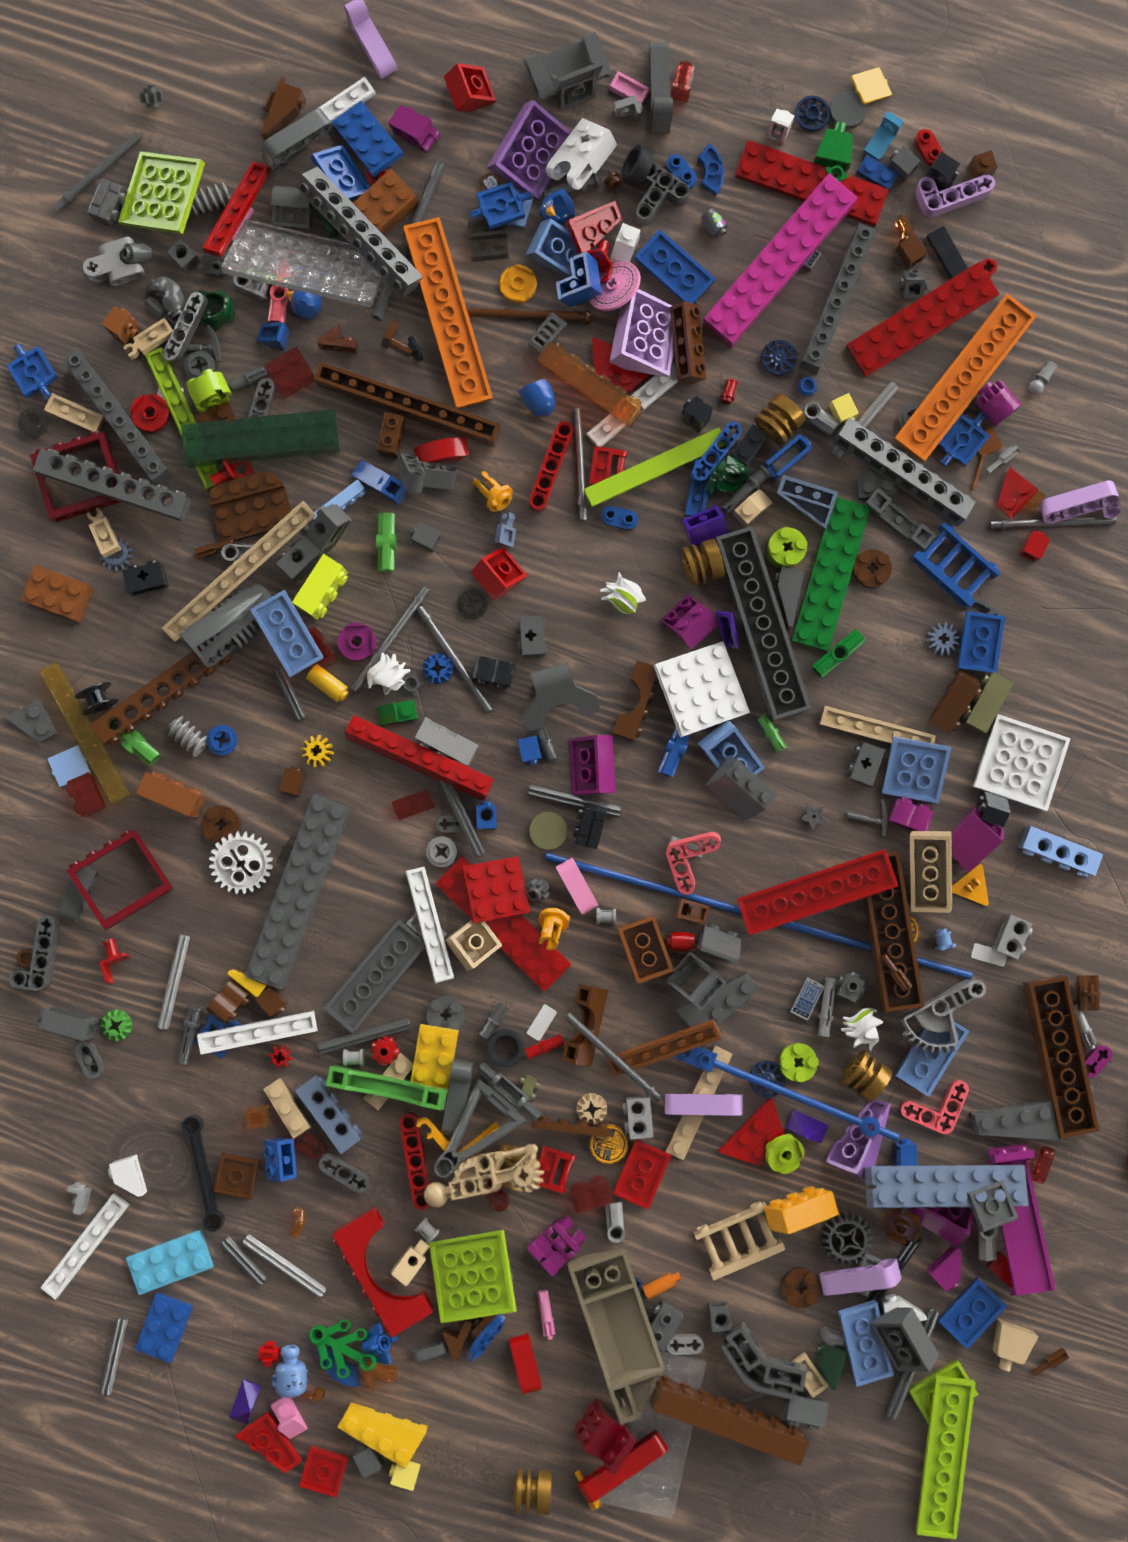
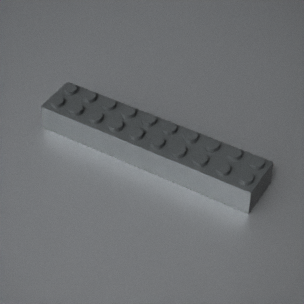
[715,526,811,722]
[245,793,352,990]

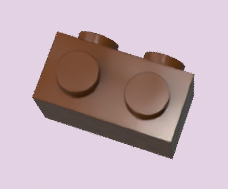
[102,306,140,345]

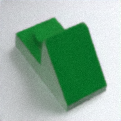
[377,700,418,726]

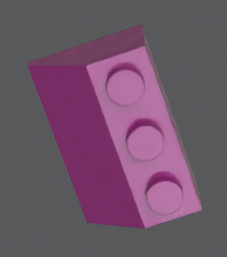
[569,735,616,795]
[908,1207,974,1246]

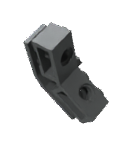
[277,504,352,582]
[721,1321,807,1400]

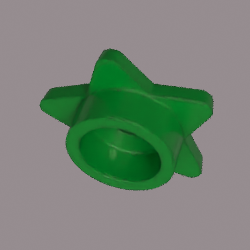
[825,164,849,183]

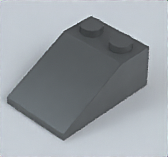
[696,923,741,963]

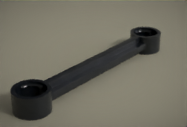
[182,1114,225,1232]

